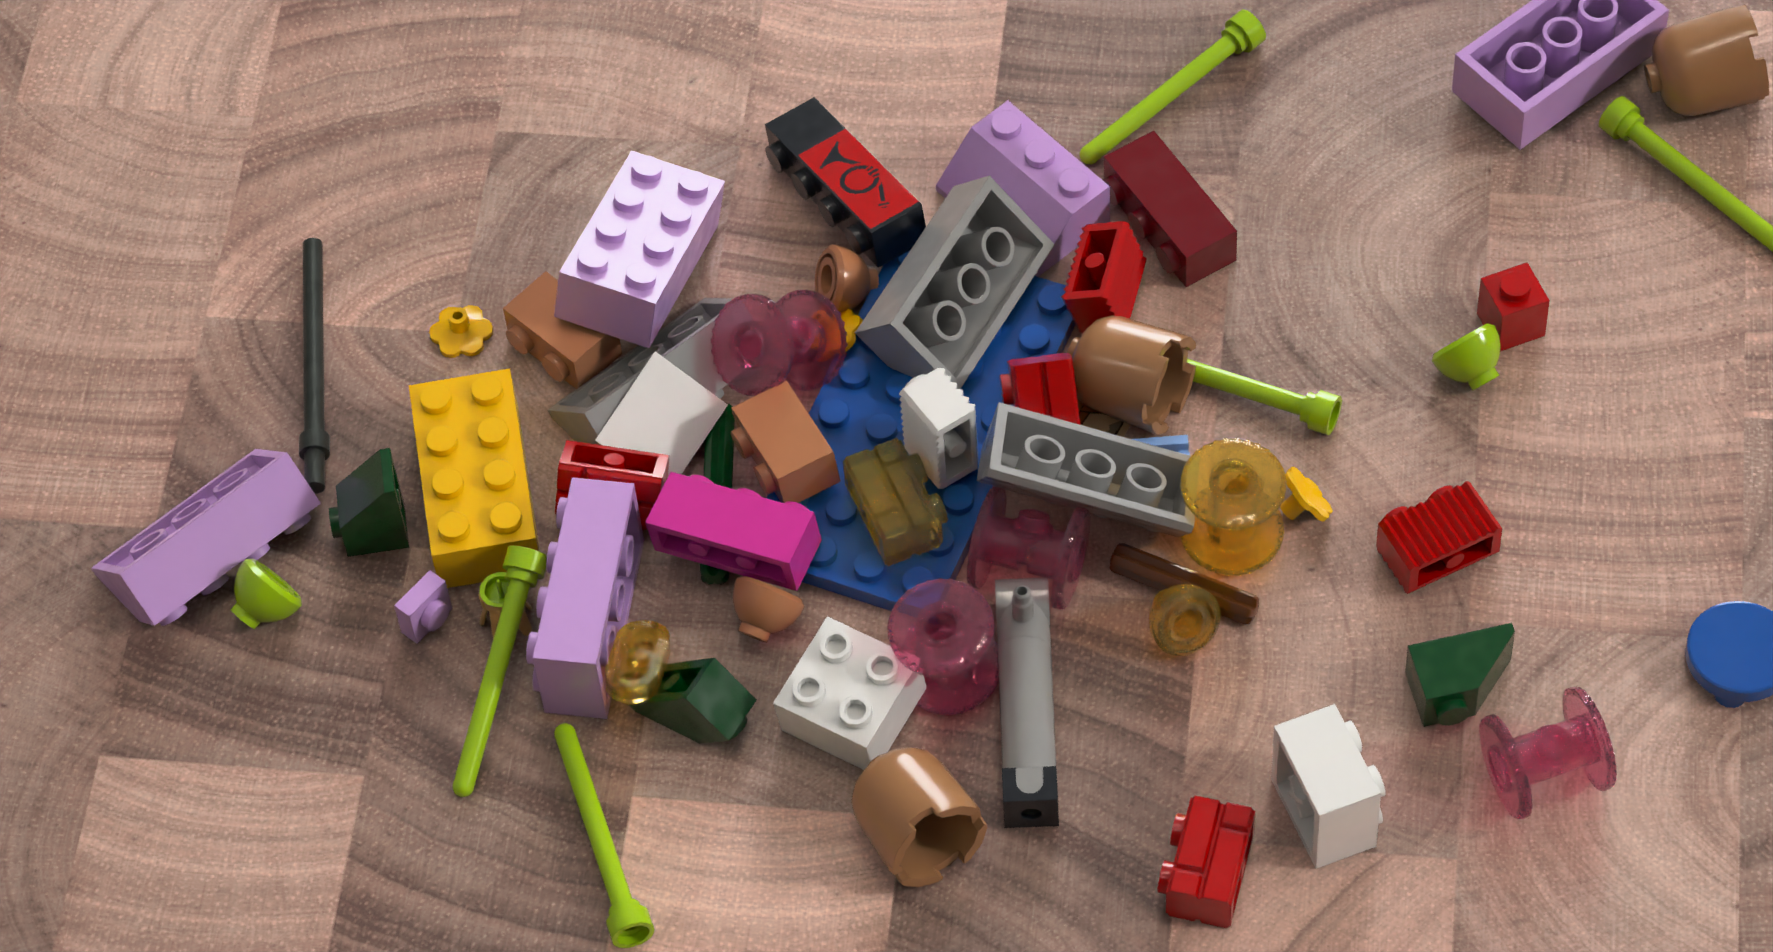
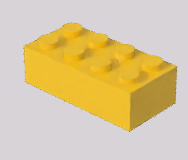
[408,368,540,588]

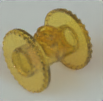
[1181,438,1286,576]

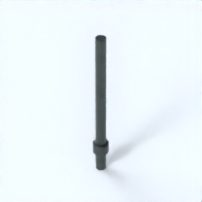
[299,238,330,494]

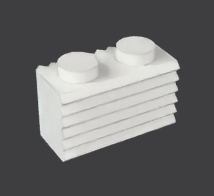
[899,368,979,489]

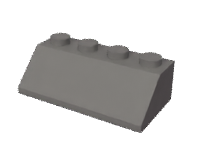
[855,176,1055,389]
[548,298,775,445]
[977,402,1200,537]

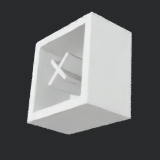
[773,616,927,770]
[1272,704,1385,869]

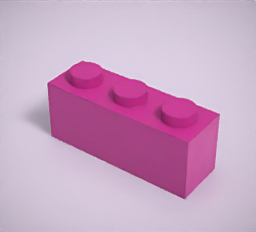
[645,472,822,591]

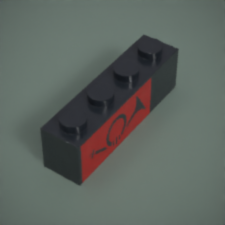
[765,97,926,268]

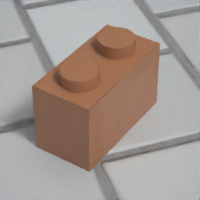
[503,271,622,389]
[731,380,841,503]

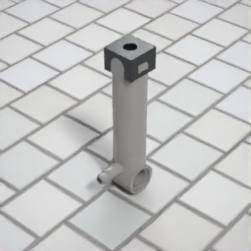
[995,577,1059,828]

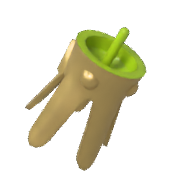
[478,572,532,639]

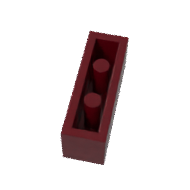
[1102,130,1237,287]

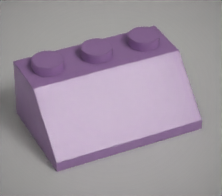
[936,100,1110,277]

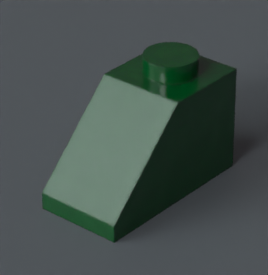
[329,448,409,557]
[1405,623,1515,727]
[629,658,757,744]

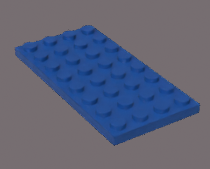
[766,250,1076,625]

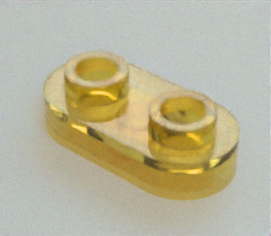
[605,620,670,705]

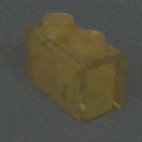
[843,438,948,566]

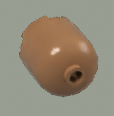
[1644,5,1769,116]
[1067,315,1196,435]
[851,747,987,887]

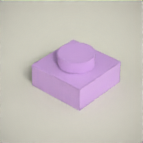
[394,570,452,644]

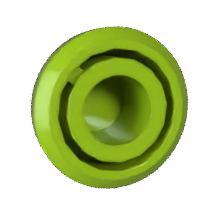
[1432,323,1501,391]
[231,559,302,629]

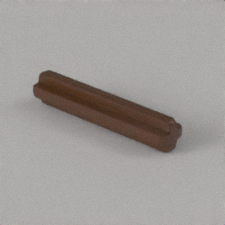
[1110,543,1259,625]

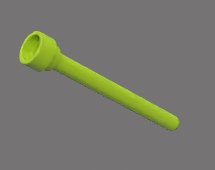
[1079,9,1266,165]
[1598,96,1773,252]
[1187,358,1342,435]
[453,545,547,797]
[554,723,655,948]

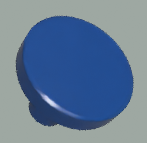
[1685,601,1773,708]

